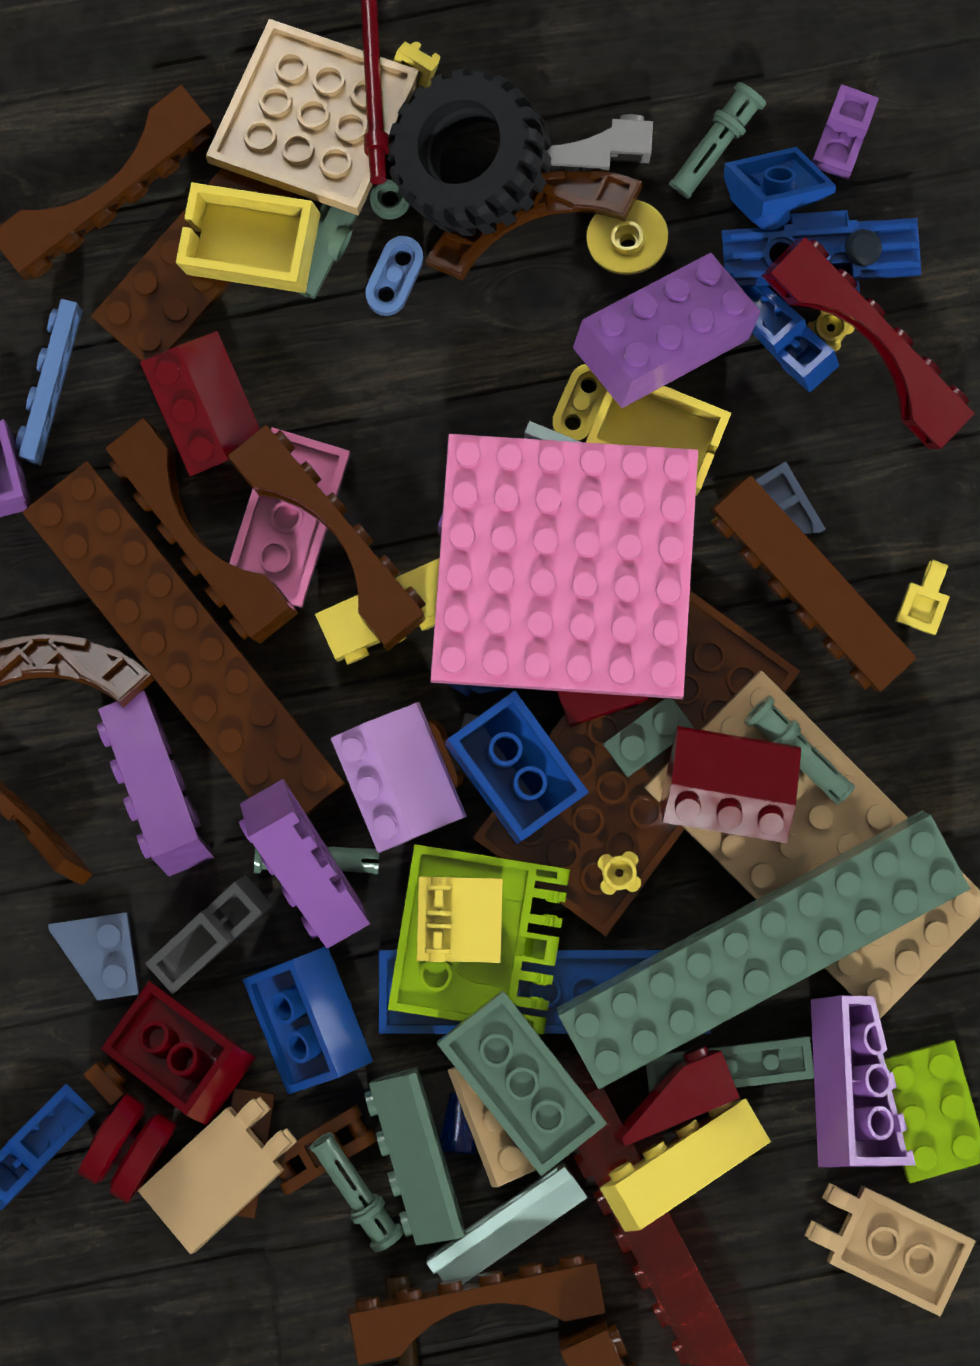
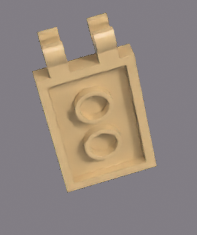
[138,1097,298,1254]
[804,1183,976,1317]

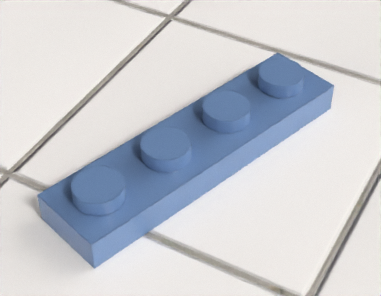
[15,299,83,466]

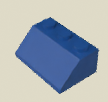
[444,691,589,844]
[242,947,373,1095]

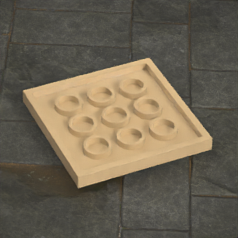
[206,19,420,216]

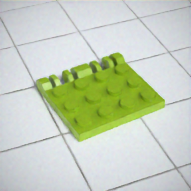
[388,844,570,1034]

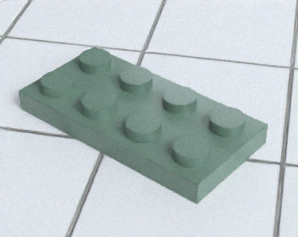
[437,990,607,1176]

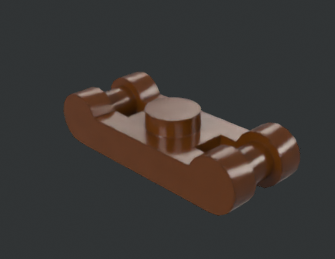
[277,1104,377,1195]

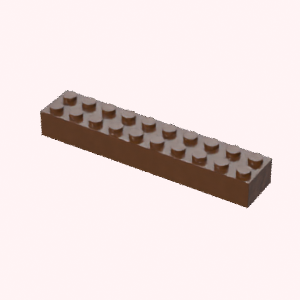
[22,461,346,816]

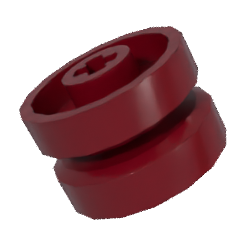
[78,1094,177,1204]

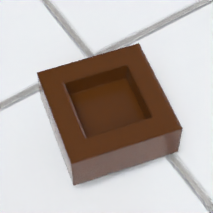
[83,1060,129,1105]

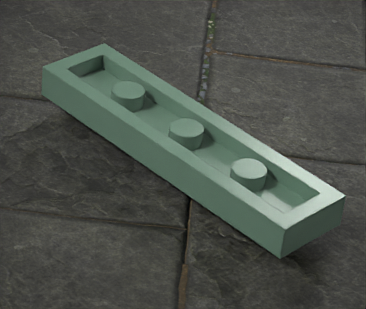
[645,1036,814,1093]

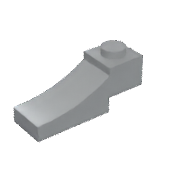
[543,114,653,172]

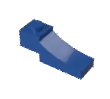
[741,286,840,393]
[0,1084,96,1211]

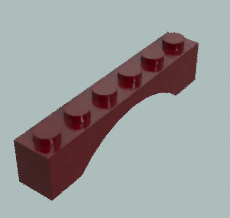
[761,237,975,449]

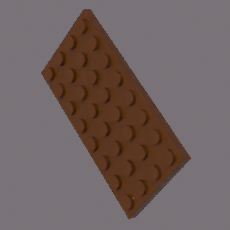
[473,590,800,936]

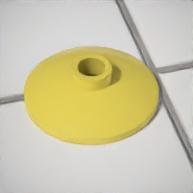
[587,200,668,275]

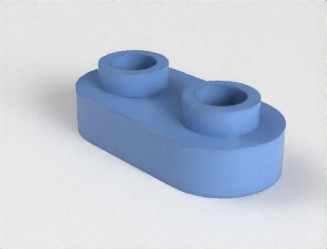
[365,236,423,316]

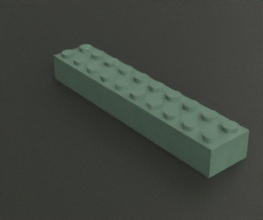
[557,810,970,1089]

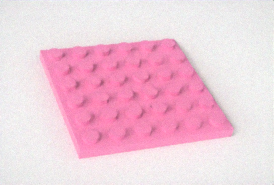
[431,434,698,699]

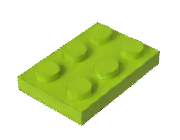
[884,1040,980,1183]

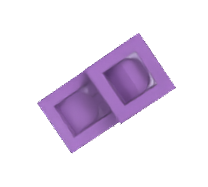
[812,84,879,180]

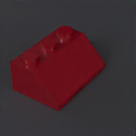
[140,331,260,476]
[660,726,801,843]

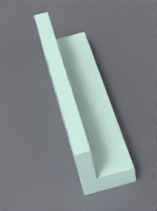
[427,1161,587,1284]

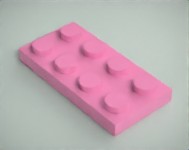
[229,427,351,608]

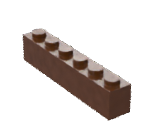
[709,475,917,692]

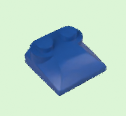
[724,147,836,230]

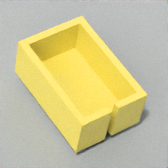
[176,182,321,293]
[586,386,731,496]

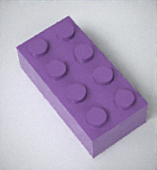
[573,253,761,408]

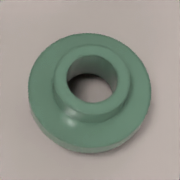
[370,178,410,220]

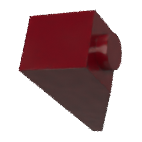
[613,1045,740,1146]

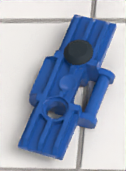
[721,210,921,305]

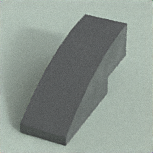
[145,875,272,995]

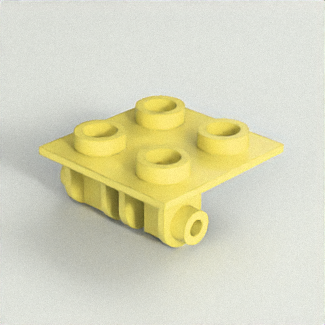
[417,877,503,963]

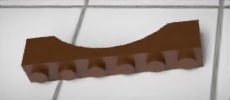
[0,85,216,281]
[105,417,298,644]
[228,425,426,651]
[346,1254,606,1365]

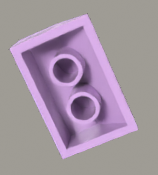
[331,702,467,853]

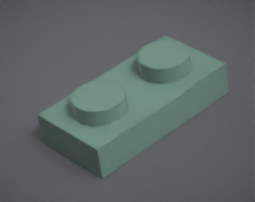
[603,698,694,777]

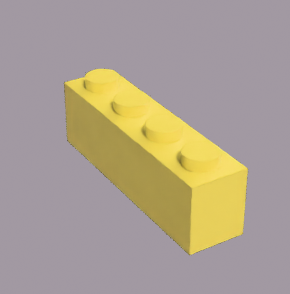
[315,558,440,665]
[600,1098,771,1232]

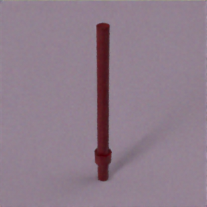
[361,0,389,185]

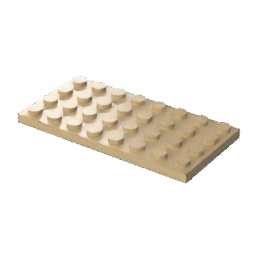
[644,671,980,1019]

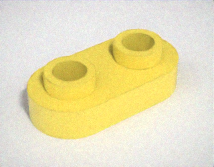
[552,364,607,442]

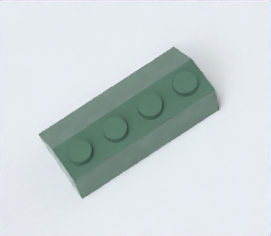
[364,1066,465,1245]

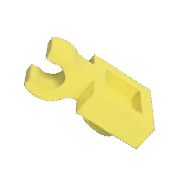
[895,560,950,636]

